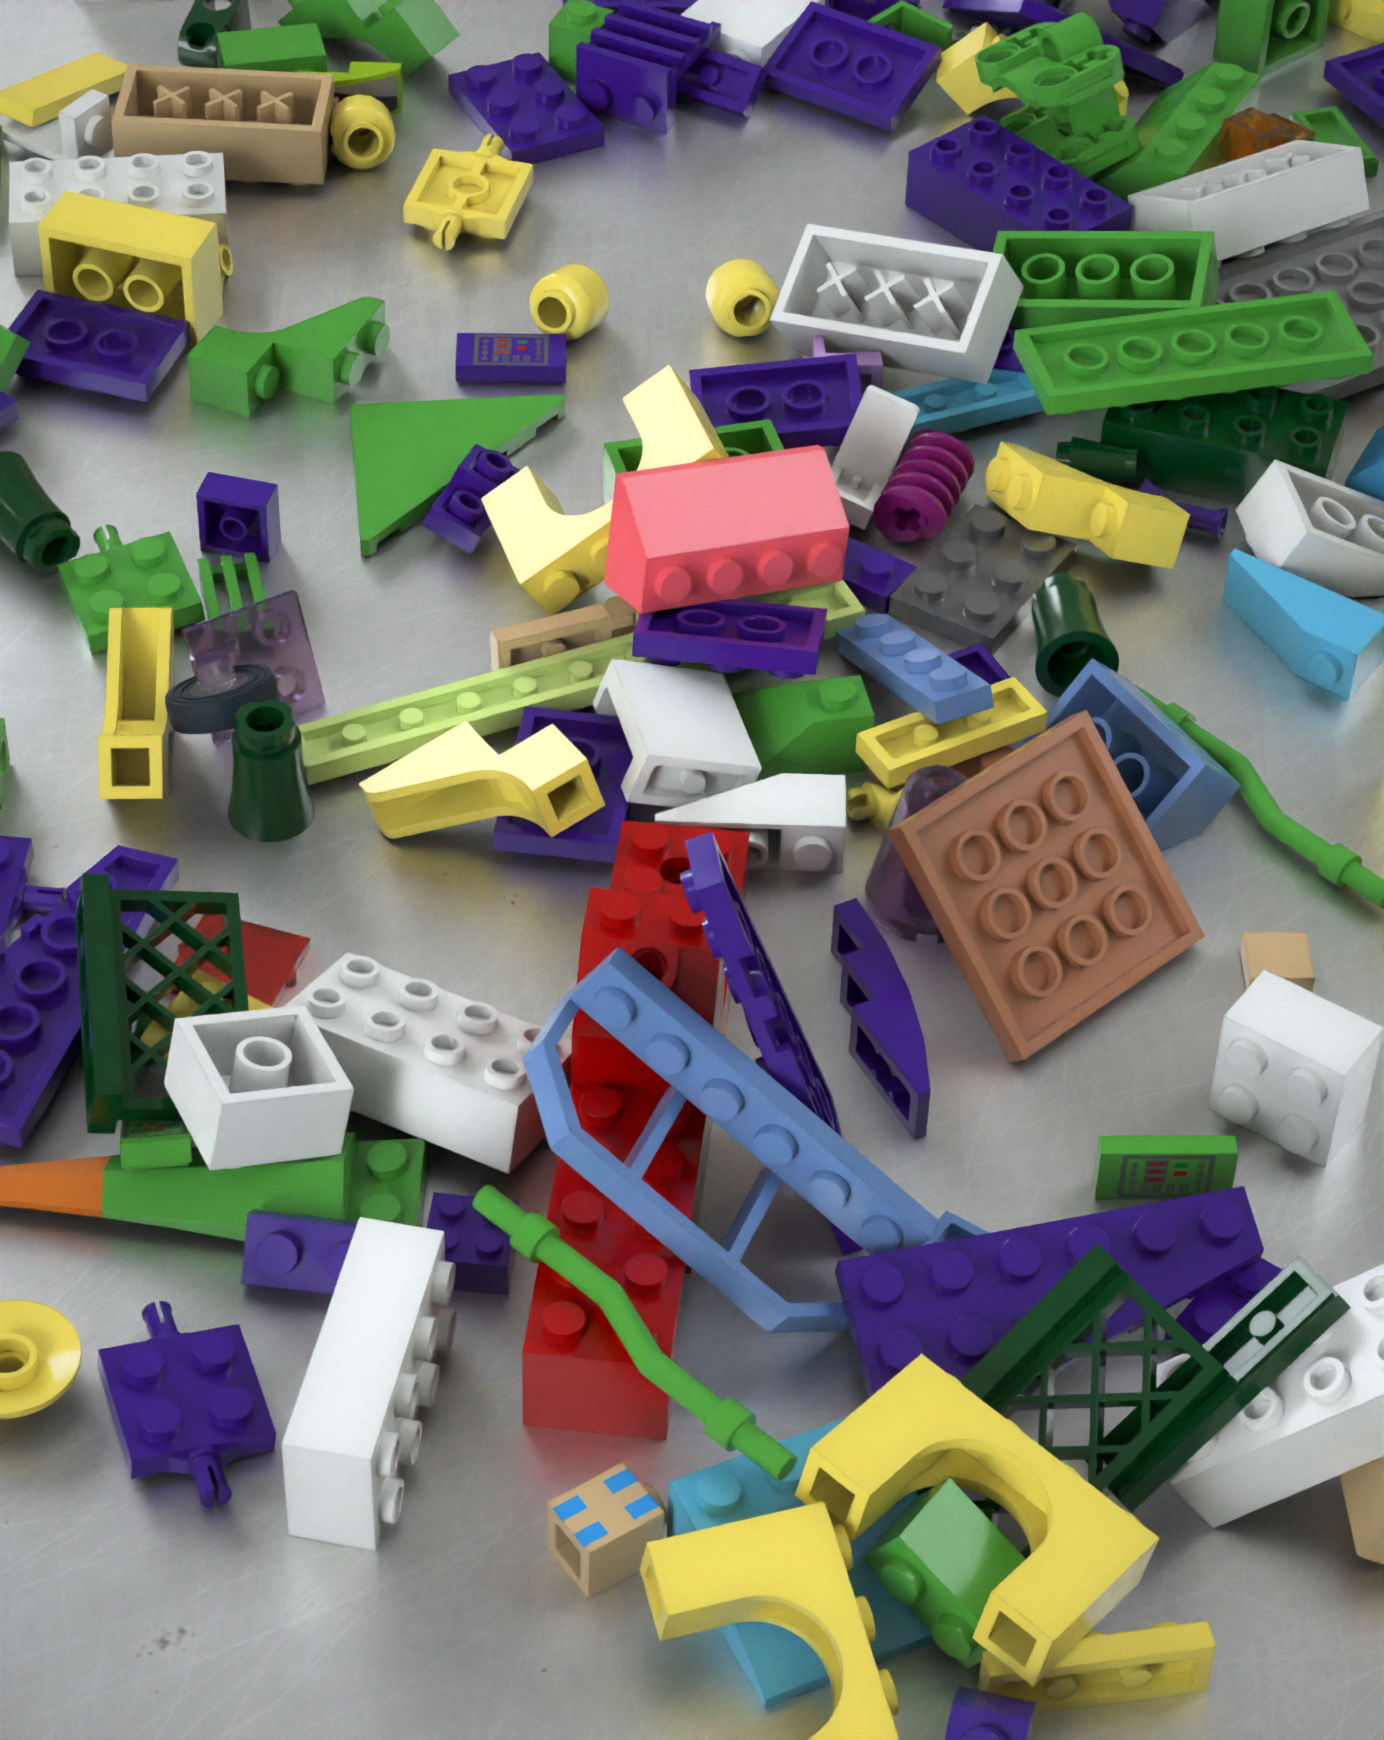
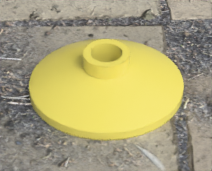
[0,1300,82,1419]

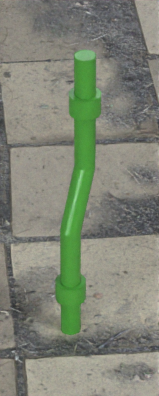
[1135,685,1384,909]
[472,1185,797,1481]

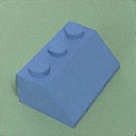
[1019,658,1242,851]

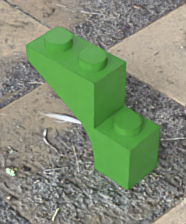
[278,0,460,78]
[187,297,390,418]

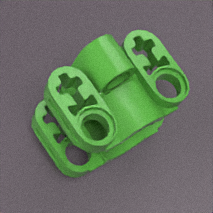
[975,12,1140,178]

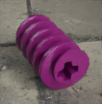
[873,428,975,543]

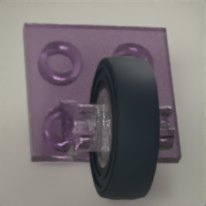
[165,590,327,746]

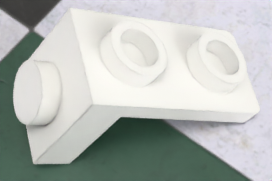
[2,89,113,160]
[831,385,920,530]

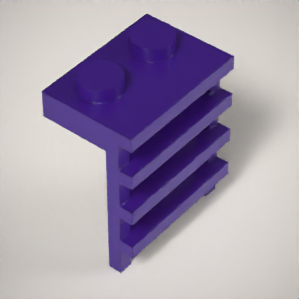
[576,0,721,134]

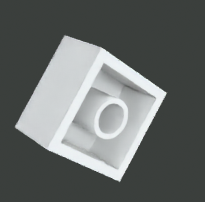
[1208,969,1384,1168]
[164,1005,354,1171]

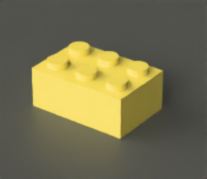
[38,191,223,348]

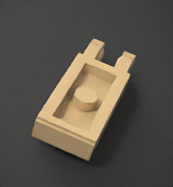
[490,596,640,671]

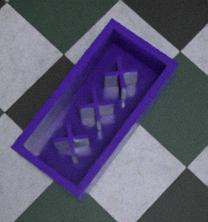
[905,115,1133,253]

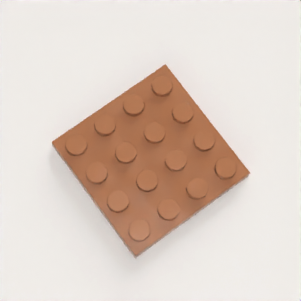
[887,710,1205,1063]

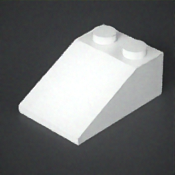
[1235,459,1384,598]

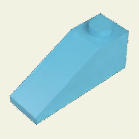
[1222,549,1384,700]

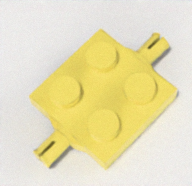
[403,134,533,250]

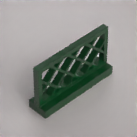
[75,873,249,1134]
[923,1243,1230,1559]

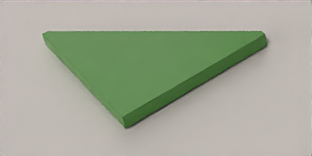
[350,394,565,557]

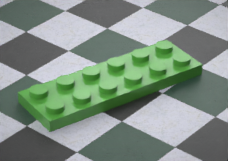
[1013,290,1373,415]

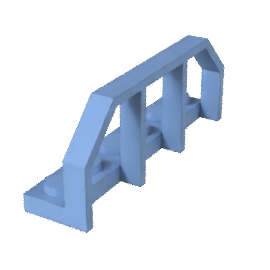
[523,946,938,1333]

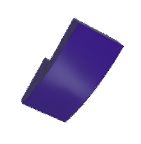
[421,443,520,554]

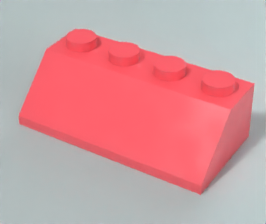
[604,445,850,614]

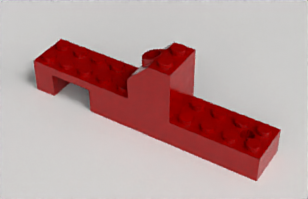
[522,820,750,1440]

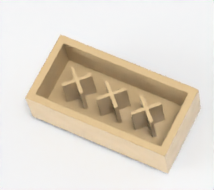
[111,64,335,186]

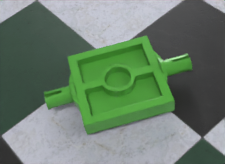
[57,524,206,655]

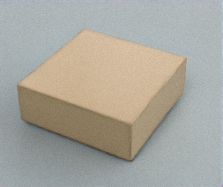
[1240,932,1315,992]

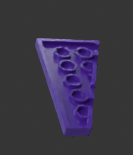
[680,832,863,1256]
[0,845,179,1149]
[835,1186,1264,1399]

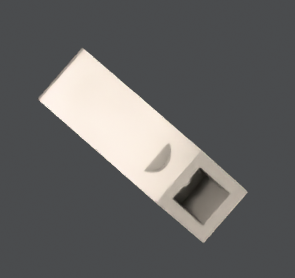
[655,773,846,873]

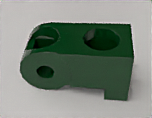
[178,0,251,68]

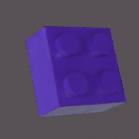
[196,472,281,563]
[426,1192,520,1295]

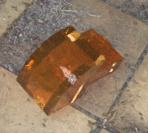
[1219,107,1316,163]

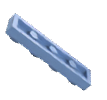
[835,613,994,725]

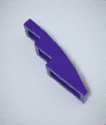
[831,898,931,1141]

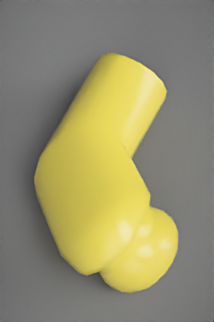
[846,782,925,831]

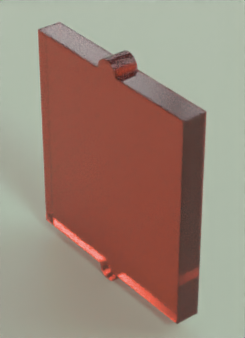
[169,914,311,1008]

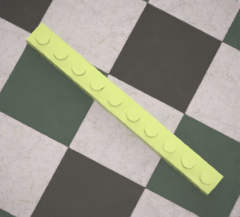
[297,579,866,785]

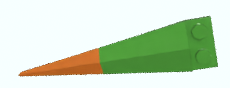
[0,1132,429,1241]

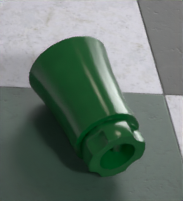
[0,451,80,575]
[1032,573,1119,698]
[228,699,315,842]

